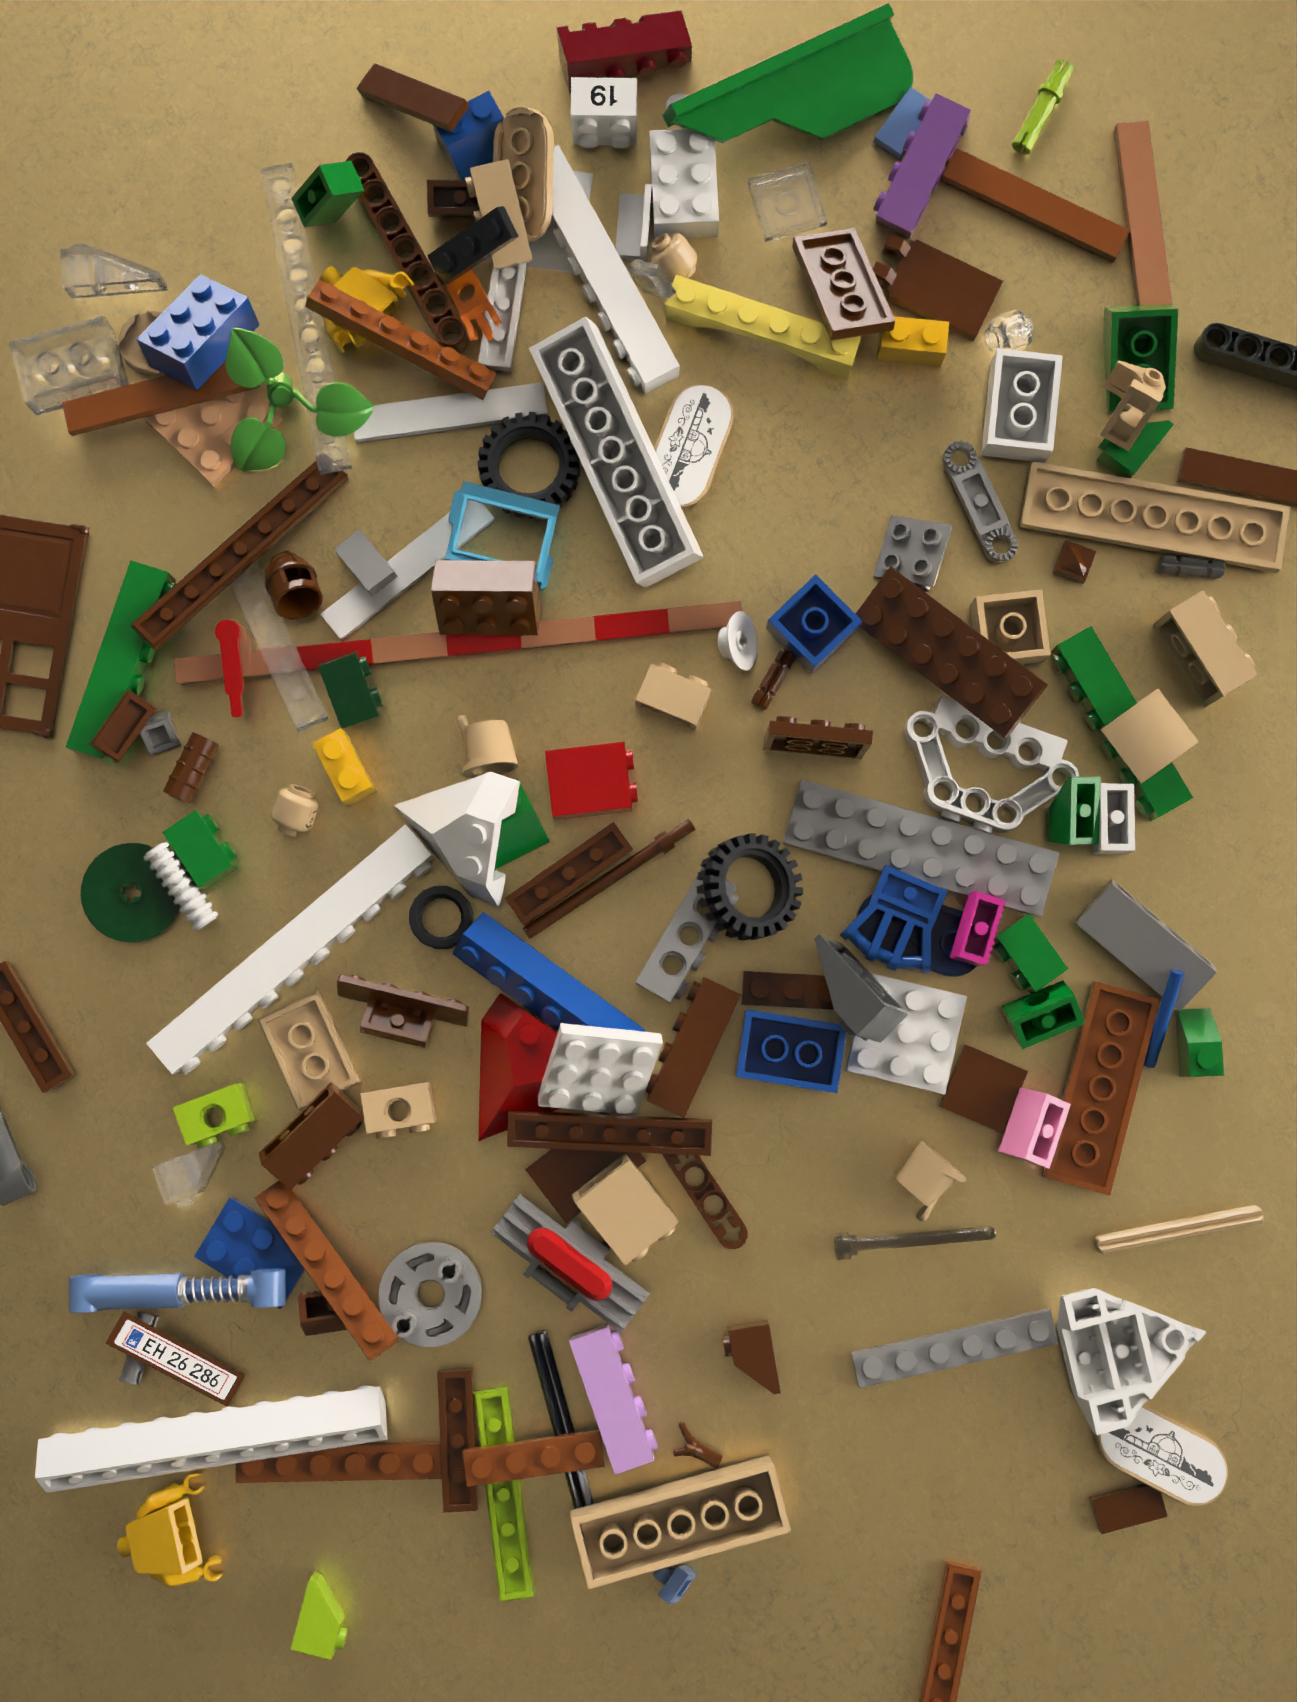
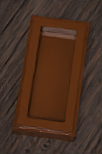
[88,689,156,764]
[1090,1484,1168,1534]

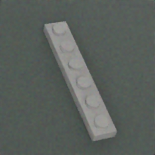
[851,1308,1059,1388]

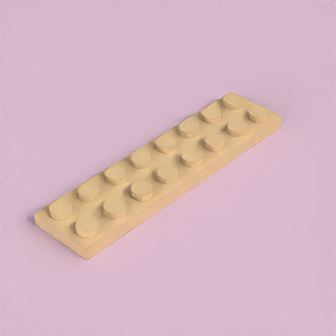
[1019,461,1291,573]

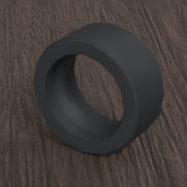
[409,886,474,949]

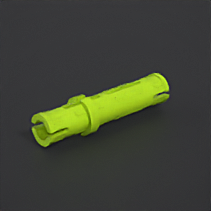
[1012,59,1075,155]

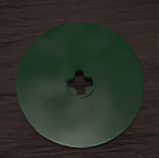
[80,843,181,943]

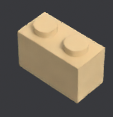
[635,663,712,731]

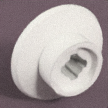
[718,611,758,670]

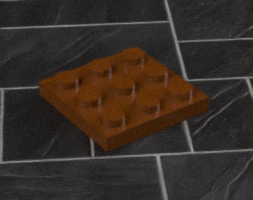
[763,716,873,759]

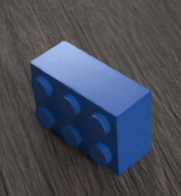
[136,274,260,391]
[734,1009,847,1093]

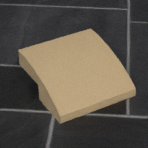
[1101,688,1199,783]

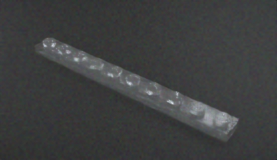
[260,163,352,475]

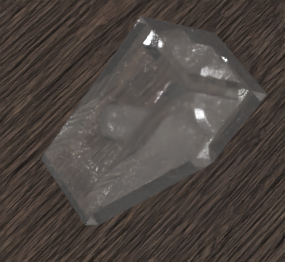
[152,1141,225,1208]

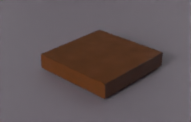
[939,1045,1028,1133]

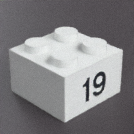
[571,77,637,149]

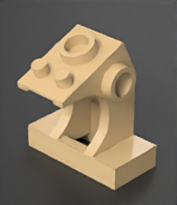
[1100,360,1166,451]

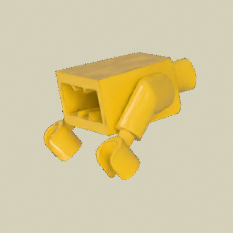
[320,266,414,353]
[117,1472,223,1587]

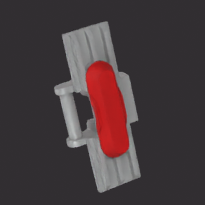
[490,1194,650,1333]

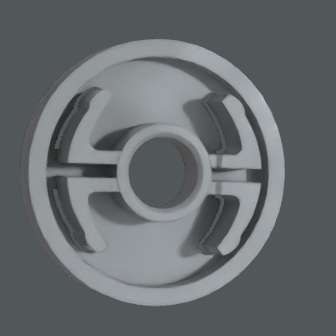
[379,1242,482,1347]

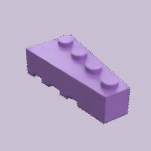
[873,93,971,238]

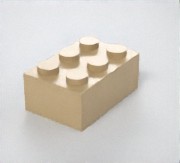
[1153,590,1258,708]

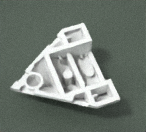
[394,772,520,906]
[1057,1288,1206,1435]

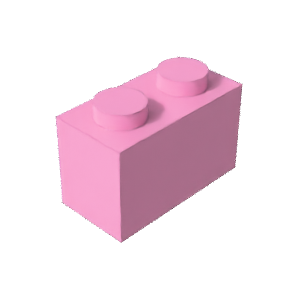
[999,1087,1071,1169]

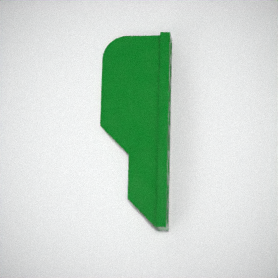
[662,3,913,143]

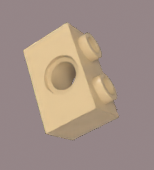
[360,1082,437,1139]

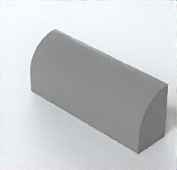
[1076,879,1217,1011]

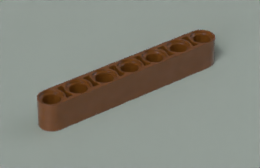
[346,152,468,354]

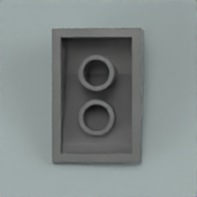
[815,934,909,1043]

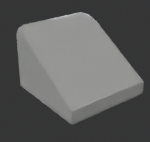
[139,709,181,756]

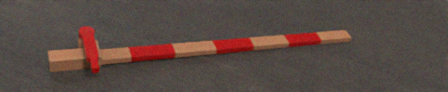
[173,601,742,718]

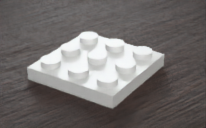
[846,973,967,1094]
[537,1023,663,1115]

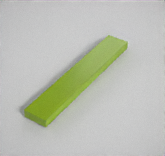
[473,1386,534,1602]

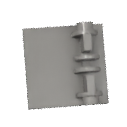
[873,515,952,592]

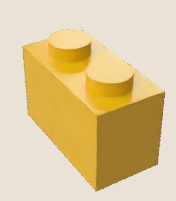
[877,316,949,367]
[312,728,377,807]

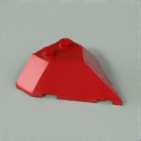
[478,993,561,1142]

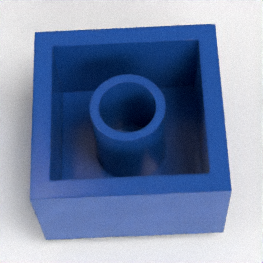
[766,574,862,674]

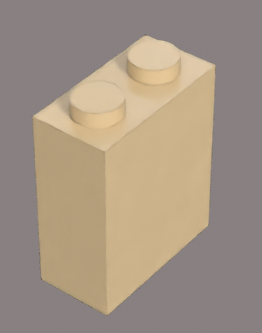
[572,1153,679,1265]

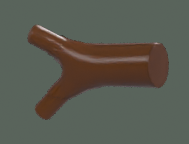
[673,1422,722,1468]

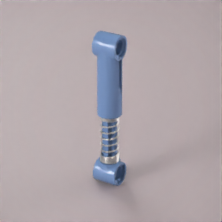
[69,1268,286,1313]

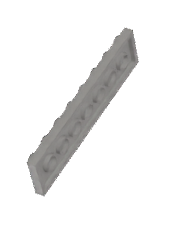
[783,779,1059,918]

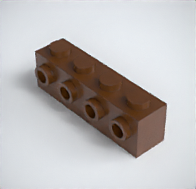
[645,977,741,1118]

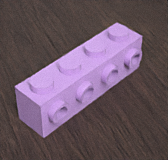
[569,1323,658,1475]

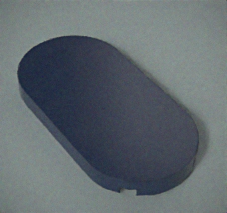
[856,895,977,977]

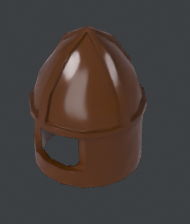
[265,550,323,620]

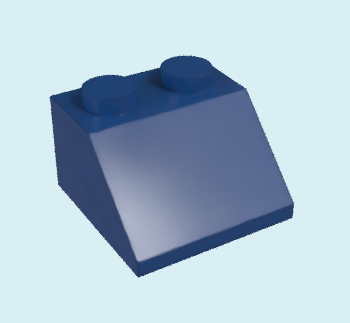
[433,91,504,180]

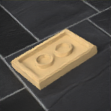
[257,991,361,1111]

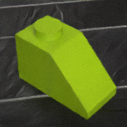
[291,1571,348,1660]

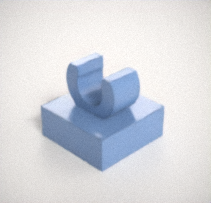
[652,1565,697,1604]

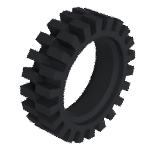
[477,412,580,519]
[697,833,803,941]

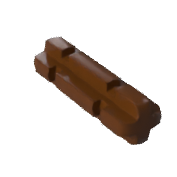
[751,649,796,711]

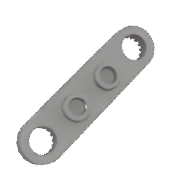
[942,441,1018,563]

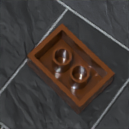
[431,560,541,636]

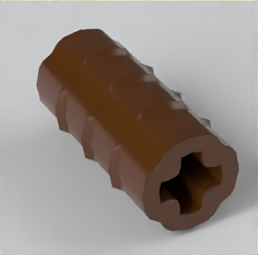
[163,732,219,804]

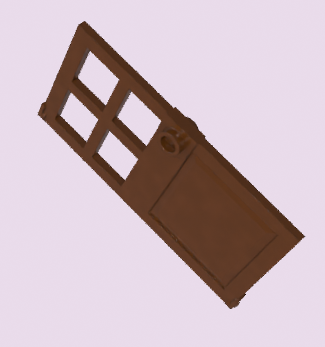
[0,515,90,738]

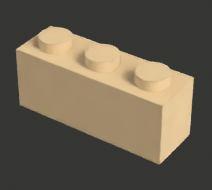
[465,159,533,271]

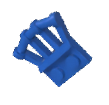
[840,865,948,973]

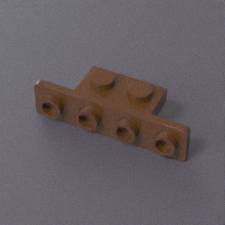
[337,975,469,1048]

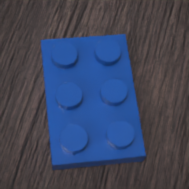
[194,1197,305,1309]

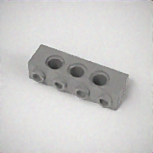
[635,867,739,1003]

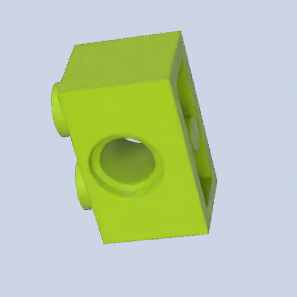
[172,1083,257,1149]

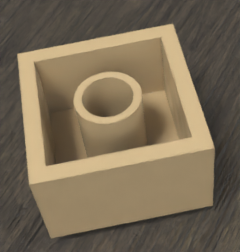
[970,589,1051,665]

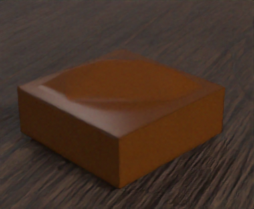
[1053,540,1096,584]

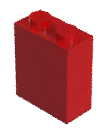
[545,742,638,820]

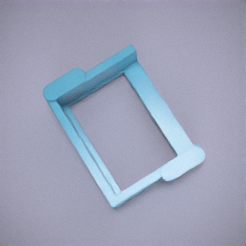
[445,481,560,590]

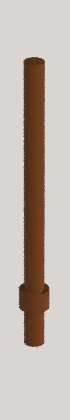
[523,819,696,939]

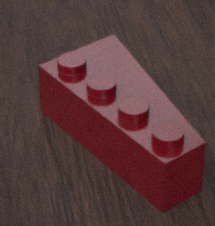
[557,10,692,94]

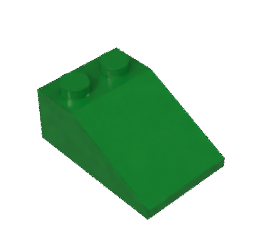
[1103,304,1178,412]

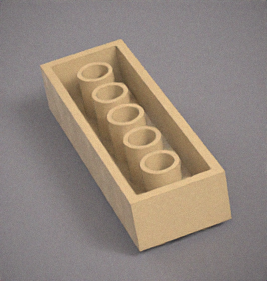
[570,1455,791,1589]

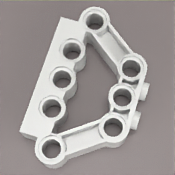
[903,696,1079,833]

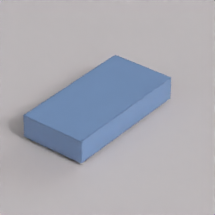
[874,87,932,159]

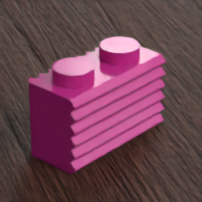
[950,891,1006,967]

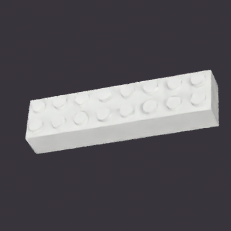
[529,316,704,587]

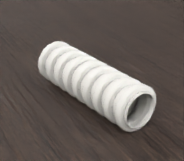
[144,842,218,931]

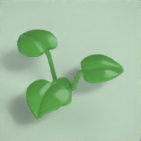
[225,328,374,471]

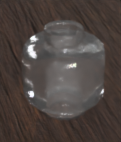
[984,309,1035,353]

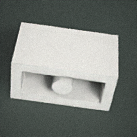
[1092,783,1135,855]

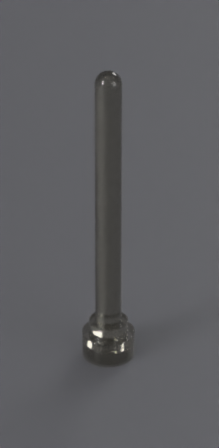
[834,1226,997,1260]

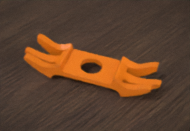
[427,256,501,341]

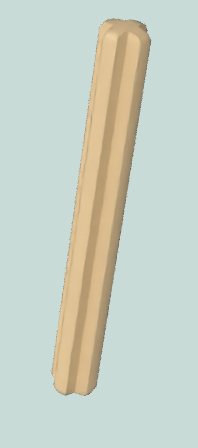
[1095,1205,1263,1254]

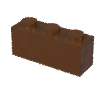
[259,1082,363,1191]

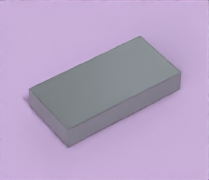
[334,529,398,596]

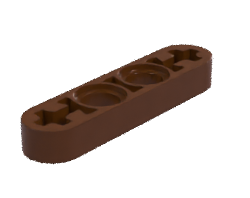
[662,1154,748,1249]

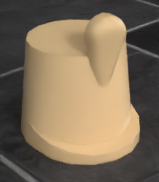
[457,715,518,778]
[895,1140,967,1222]

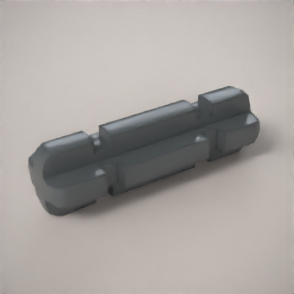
[1159,554,1225,578]

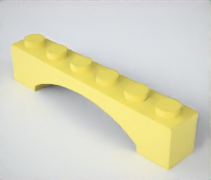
[665,275,862,379]

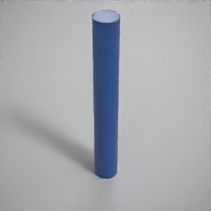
[1144,969,1184,1068]

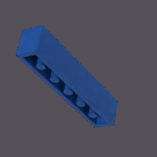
[452,912,646,1032]

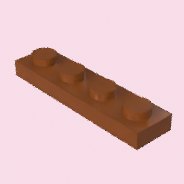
[463,1429,604,1487]

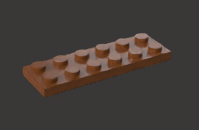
[1042,981,1160,1196]

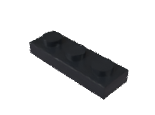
[427,206,519,285]

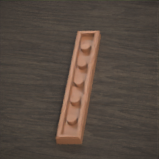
[1114,120,1172,306]

